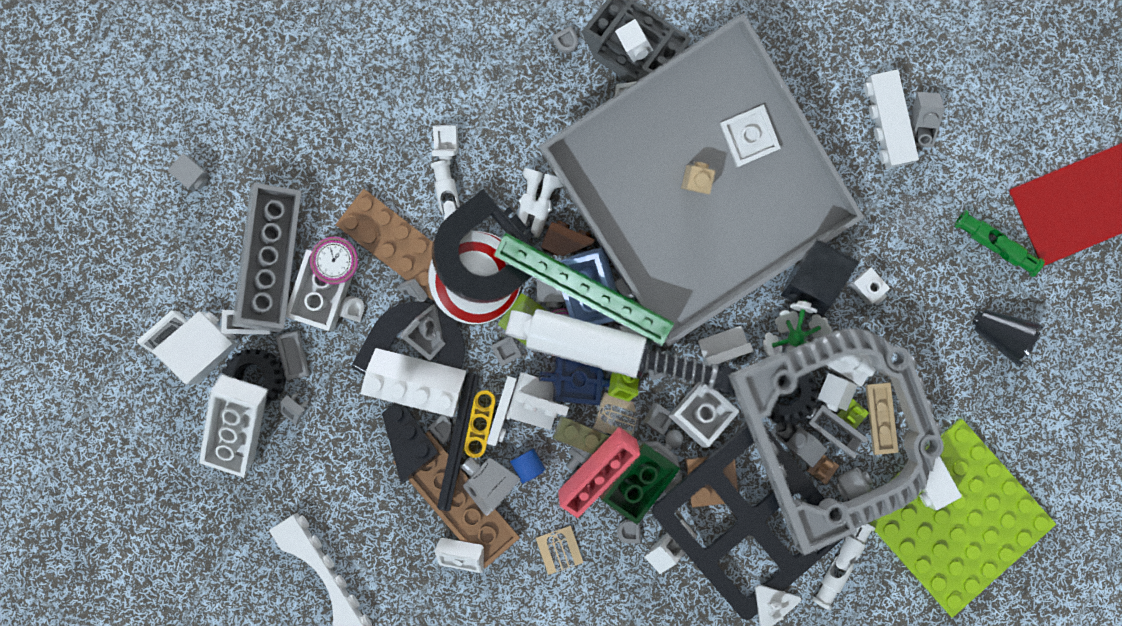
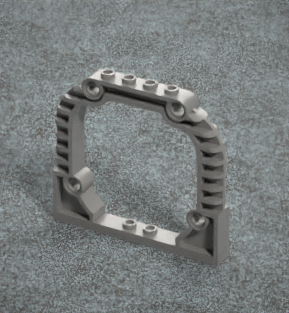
[728,329,944,555]

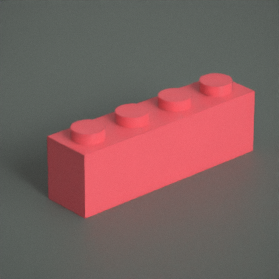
[558,427,640,518]

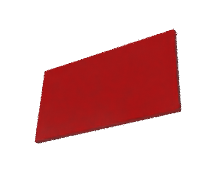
[1009,143,1122,266]

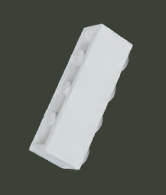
[864,69,919,169]

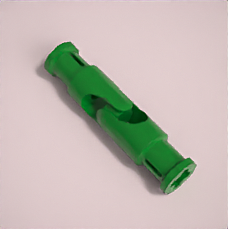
[954,210,1045,277]

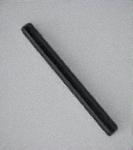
[437,373,479,511]

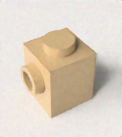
[681,162,715,194]

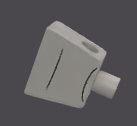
[461,457,520,516]

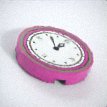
[310,237,358,284]

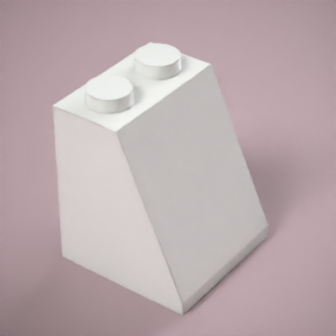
[152,311,238,385]

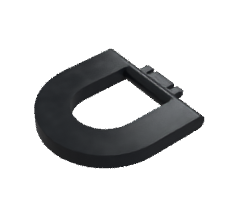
[432,189,534,303]
[351,302,465,415]

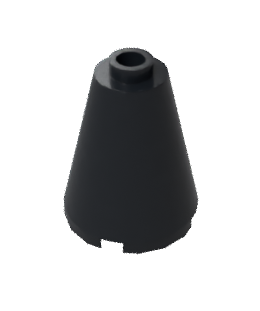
[972,309,1044,367]

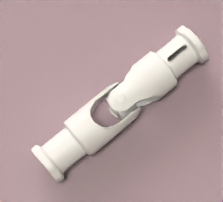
[430,160,460,220]
[812,523,876,611]

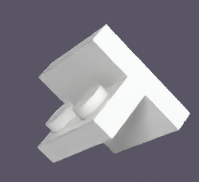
[720,105,781,167]
[507,372,569,430]

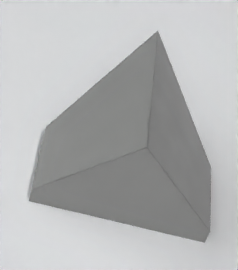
[400,303,446,361]

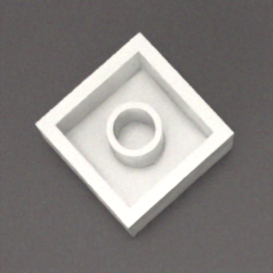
[669,383,740,448]

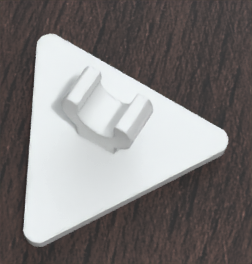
[755,584,801,626]

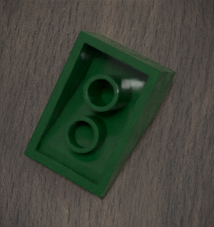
[599,442,680,525]

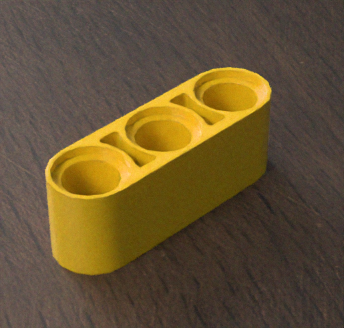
[465,390,496,458]

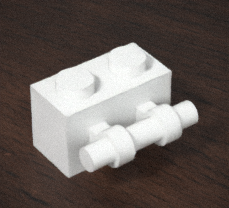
[824,353,876,387]

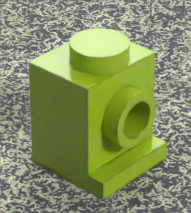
[608,372,639,402]

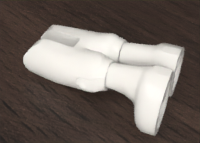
[518,168,563,238]

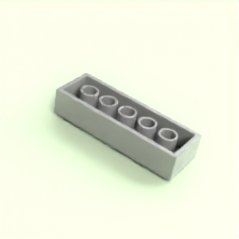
[232,183,301,332]

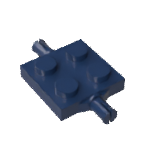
[539,356,611,405]

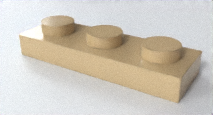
[865,382,899,455]

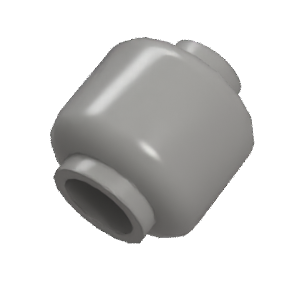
[836,467,873,500]

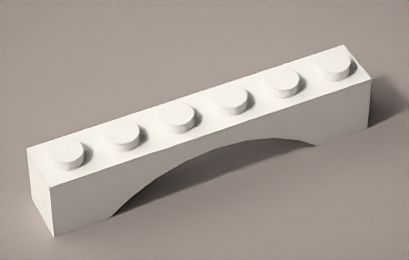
[269,513,372,626]

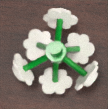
[763,301,832,357]

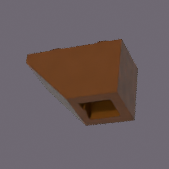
[541,220,595,258]

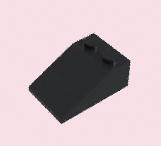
[780,239,860,317]

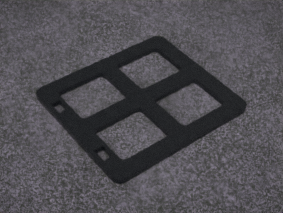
[651,423,845,620]

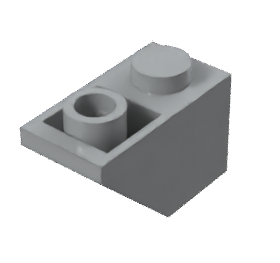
[911,92,945,148]
[771,422,827,468]

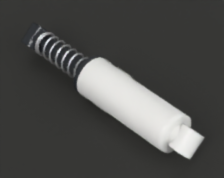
[505,309,738,395]

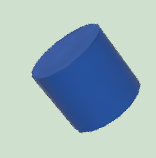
[510,448,546,484]

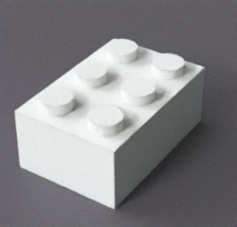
[286,249,352,332]

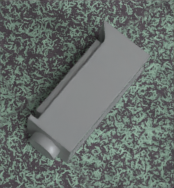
[806,405,869,458]

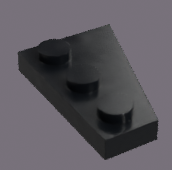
[382,403,441,484]

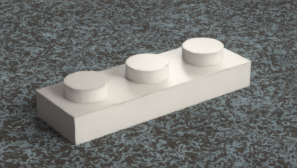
[487,376,518,446]

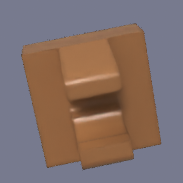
[806,455,839,484]

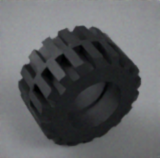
[221,349,286,406]
[766,373,818,426]

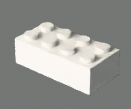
[199,375,268,478]

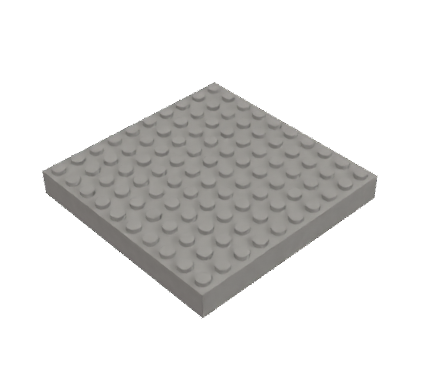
[538,14,864,346]

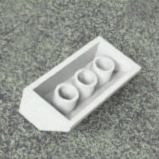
[360,348,466,417]

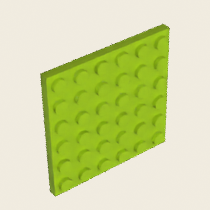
[868,419,1056,618]

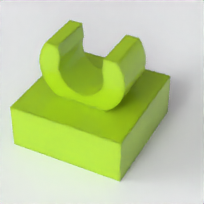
[836,398,869,429]

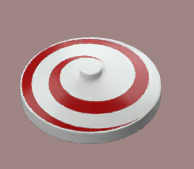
[428,231,521,324]

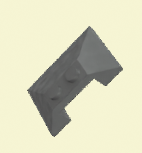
[582,0,692,82]

